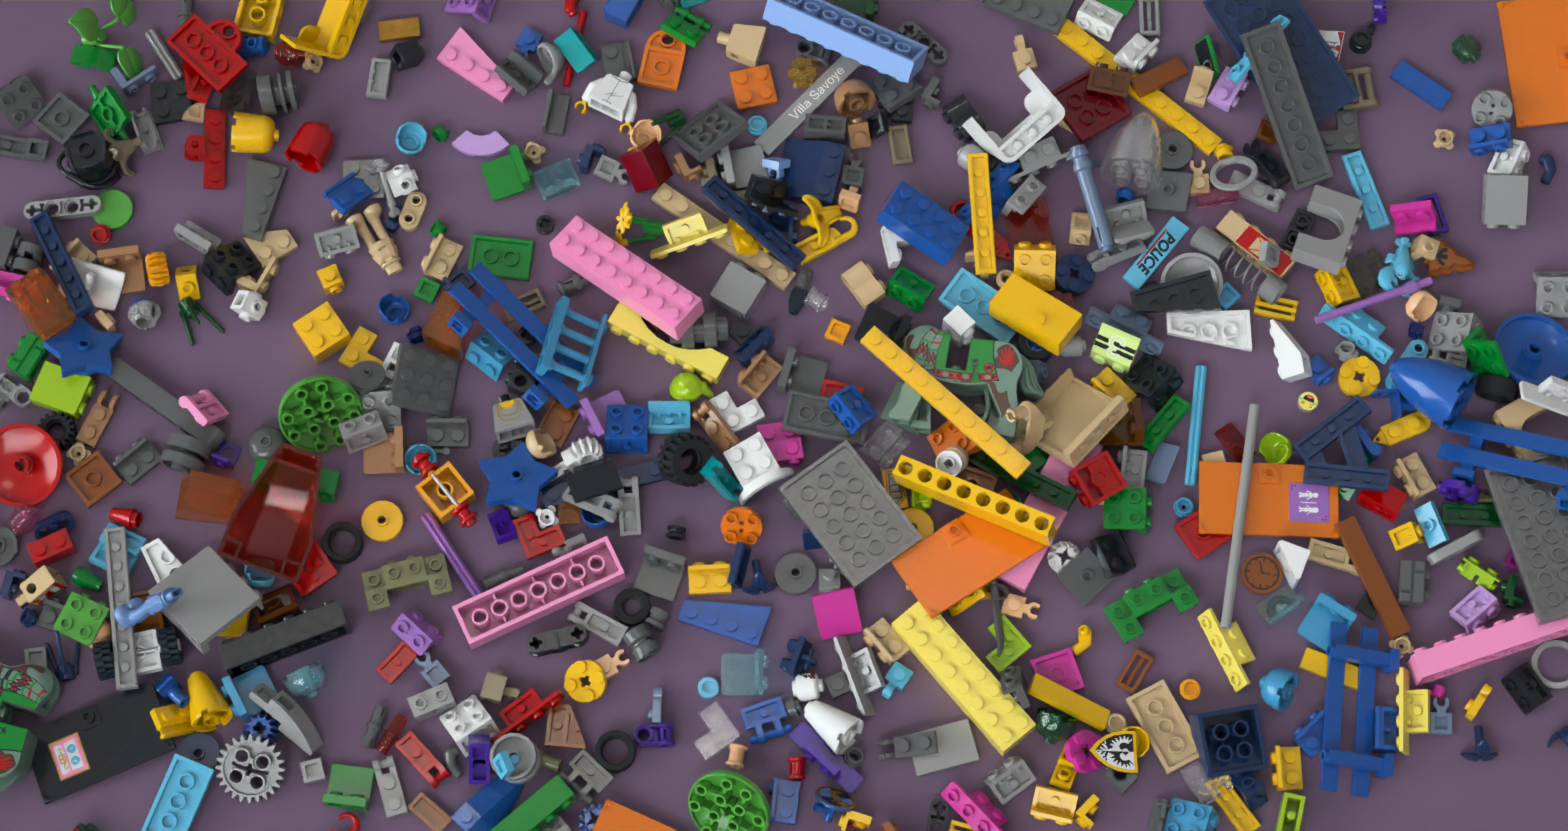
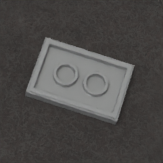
[908,719,979,777]

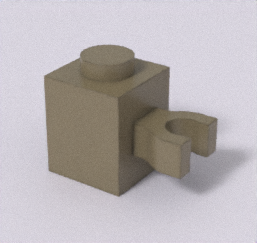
[480,671,521,706]

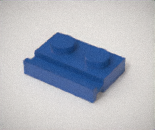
[323,172,374,216]

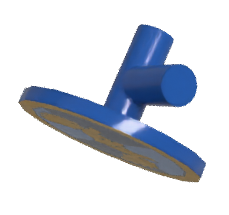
[813,786,856,823]

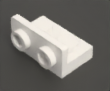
[1074,0,1124,42]
[1113,32,1160,74]
[1487,139,1530,174]

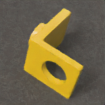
[175,265,201,301]

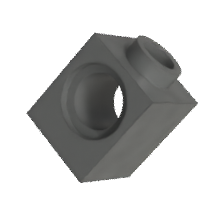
[1104,767,1139,795]

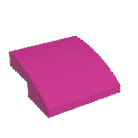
[812,586,863,640]

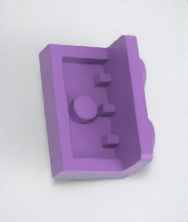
[391,610,443,656]

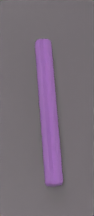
[421,512,483,597]

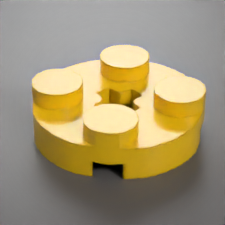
[1338,356,1380,398]
[564,660,608,703]

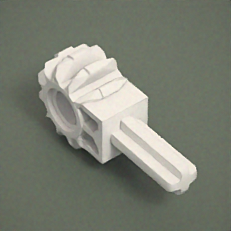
[552,436,603,481]

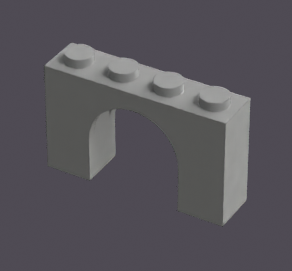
[1290,184,1364,275]

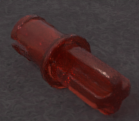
[375,714,408,756]

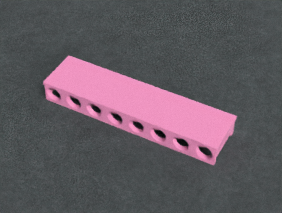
[998,444,1103,594]

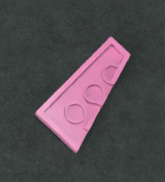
[437,27,514,103]

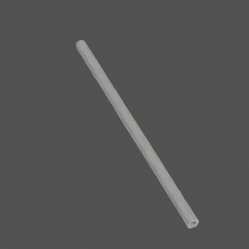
[1220,404,1260,629]

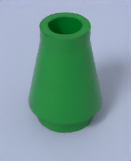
[70,566,104,592]

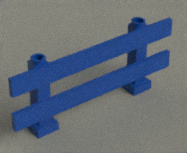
[447,262,599,412]
[1437,416,1568,511]
[1320,621,1400,797]

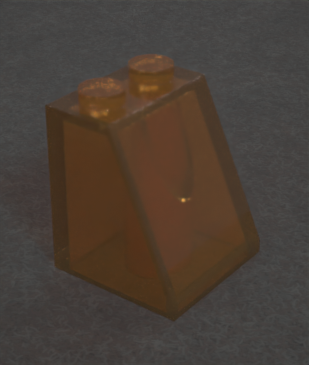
[5,266,77,341]
[422,290,465,362]
[175,470,243,525]

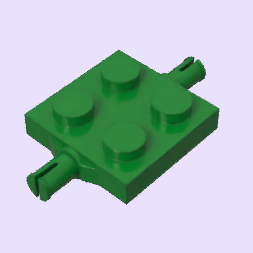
[88,84,132,140]

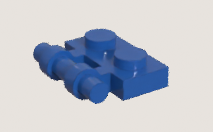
[740,696,792,744]

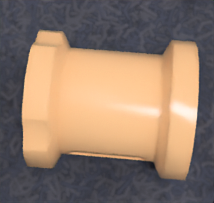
[725,743,748,769]

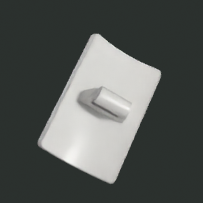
[56,257,126,311]

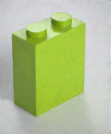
[29,361,96,421]

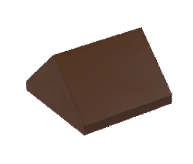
[253,584,302,629]

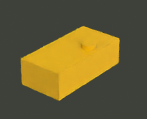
[989,273,1083,356]

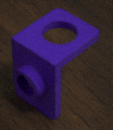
[210,441,242,470]

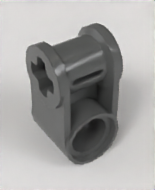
[794,38,834,69]

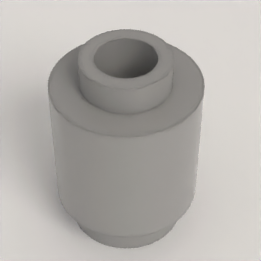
[1059,335,1086,357]

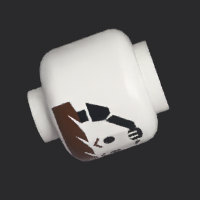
[792,673,824,702]

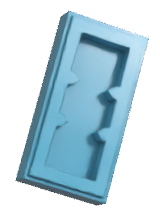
[1413,501,1450,549]

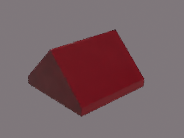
[619,138,673,193]

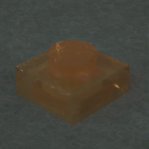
[558,503,580,526]

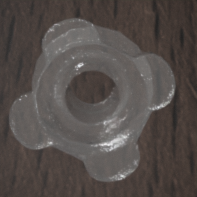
[804,286,830,313]

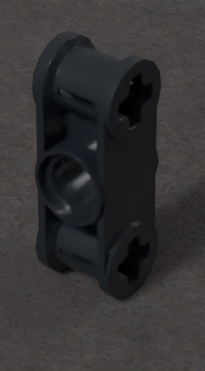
[526,624,588,657]

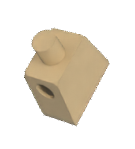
[717,24,767,68]

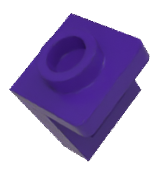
[487,508,518,545]

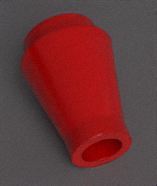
[109,507,142,529]

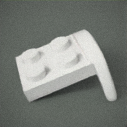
[723,432,795,505]

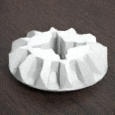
[1047,541,1080,573]

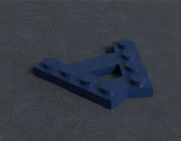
[1292,395,1391,493]

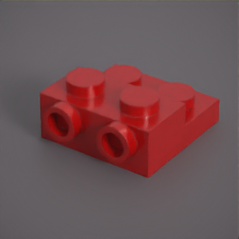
[1067,450,1128,509]

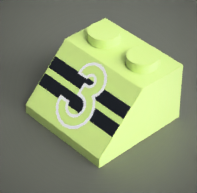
[1090,323,1141,373]

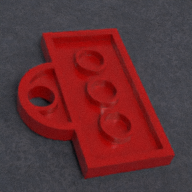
[165,13,250,94]

